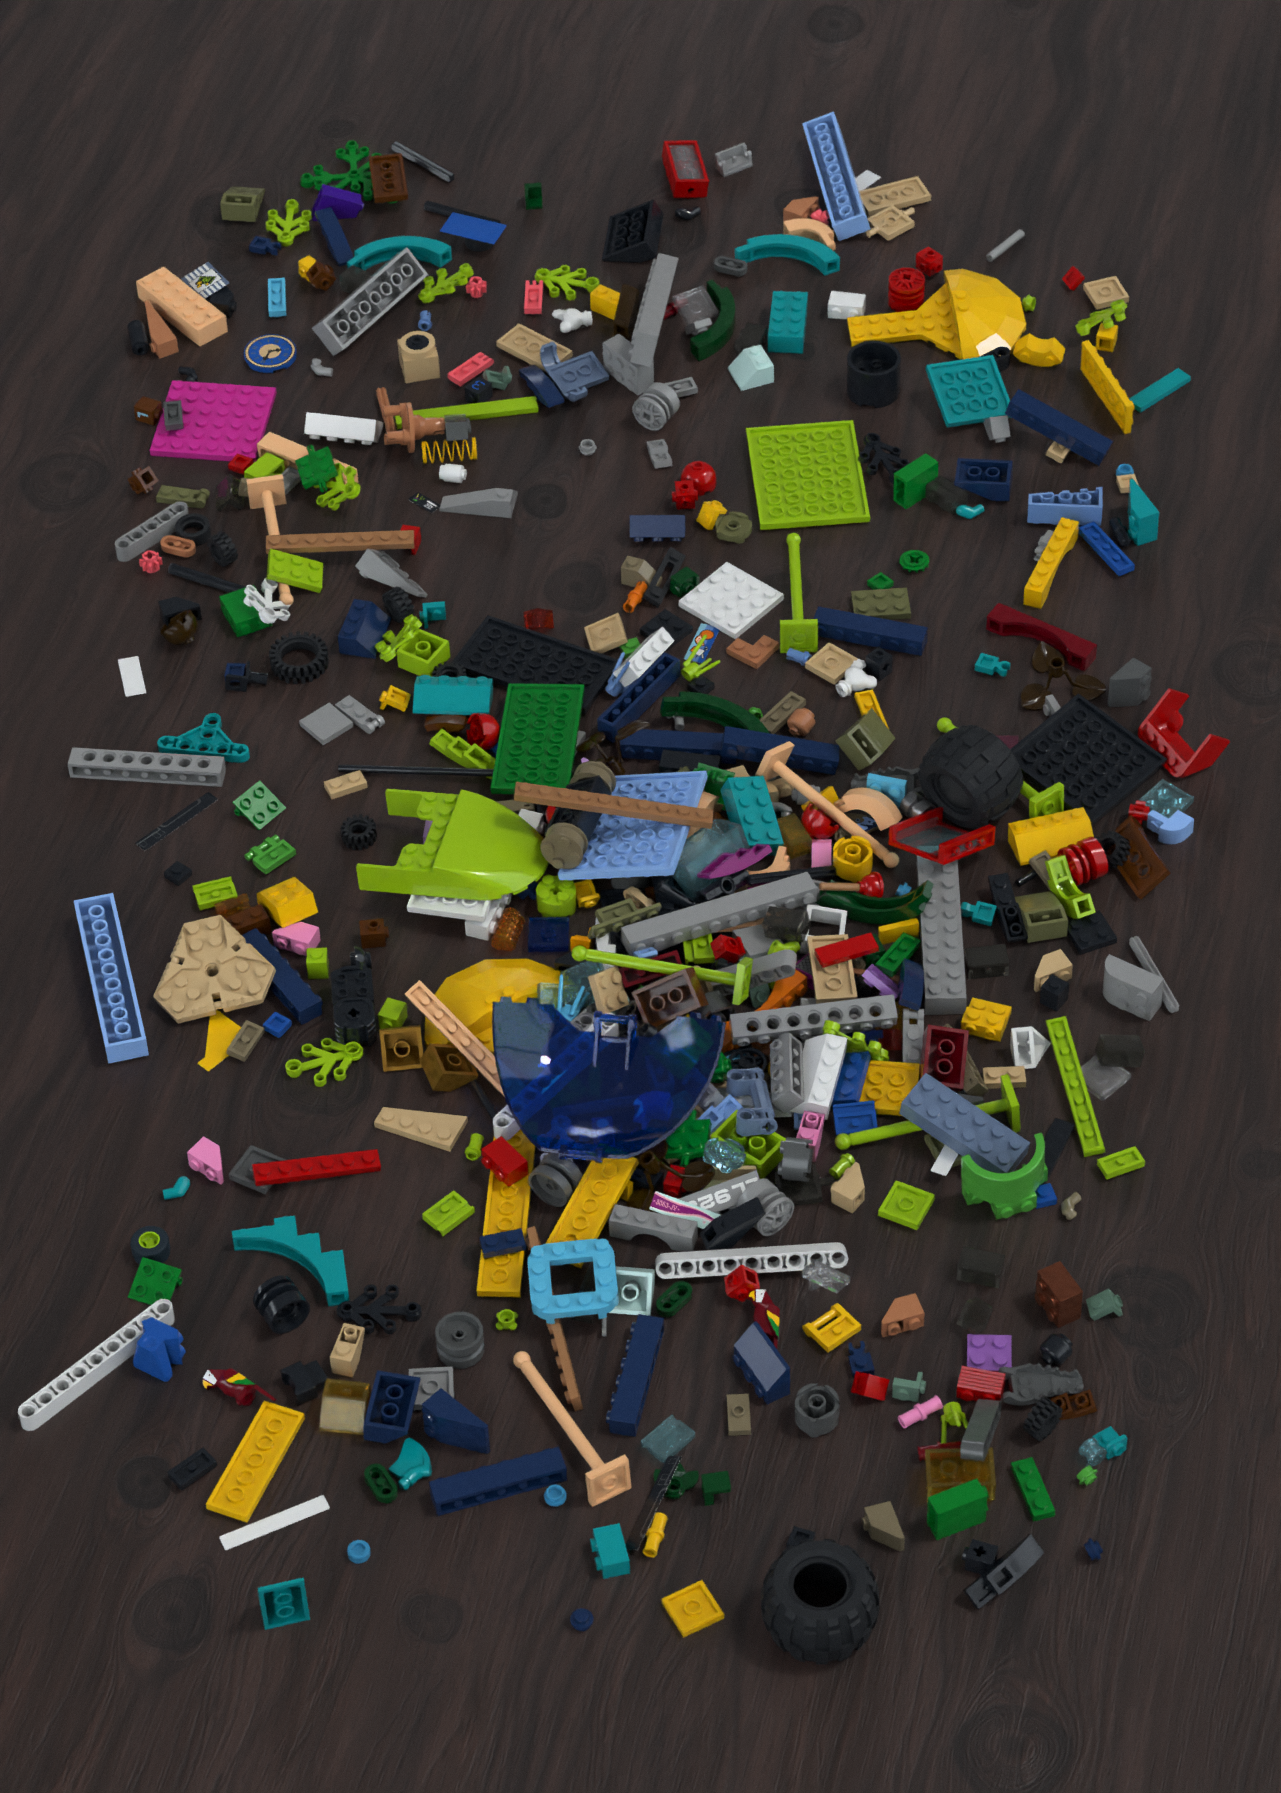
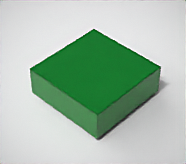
[867,572,894,590]

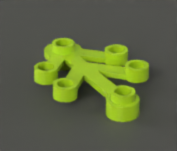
[266,199,312,246]
[418,263,474,303]
[535,265,599,301]
[1076,299,1128,336]
[313,463,361,511]
[374,614,422,662]
[822,1020,889,1061]
[285,1038,364,1087]

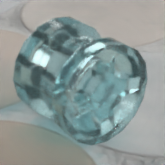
[1078,1437,1107,1466]

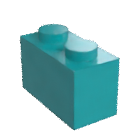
[590,1523,630,1579]

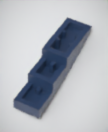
[315,207,354,267]
[519,364,565,408]
[898,958,924,1011]

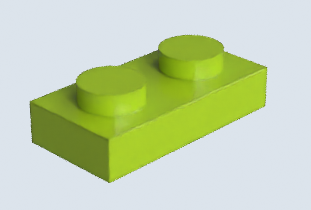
[1097,1146,1145,1180]

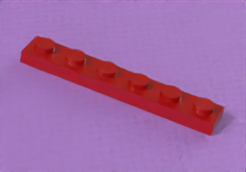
[252,1149,381,1186]

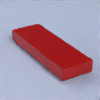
[814,932,879,968]

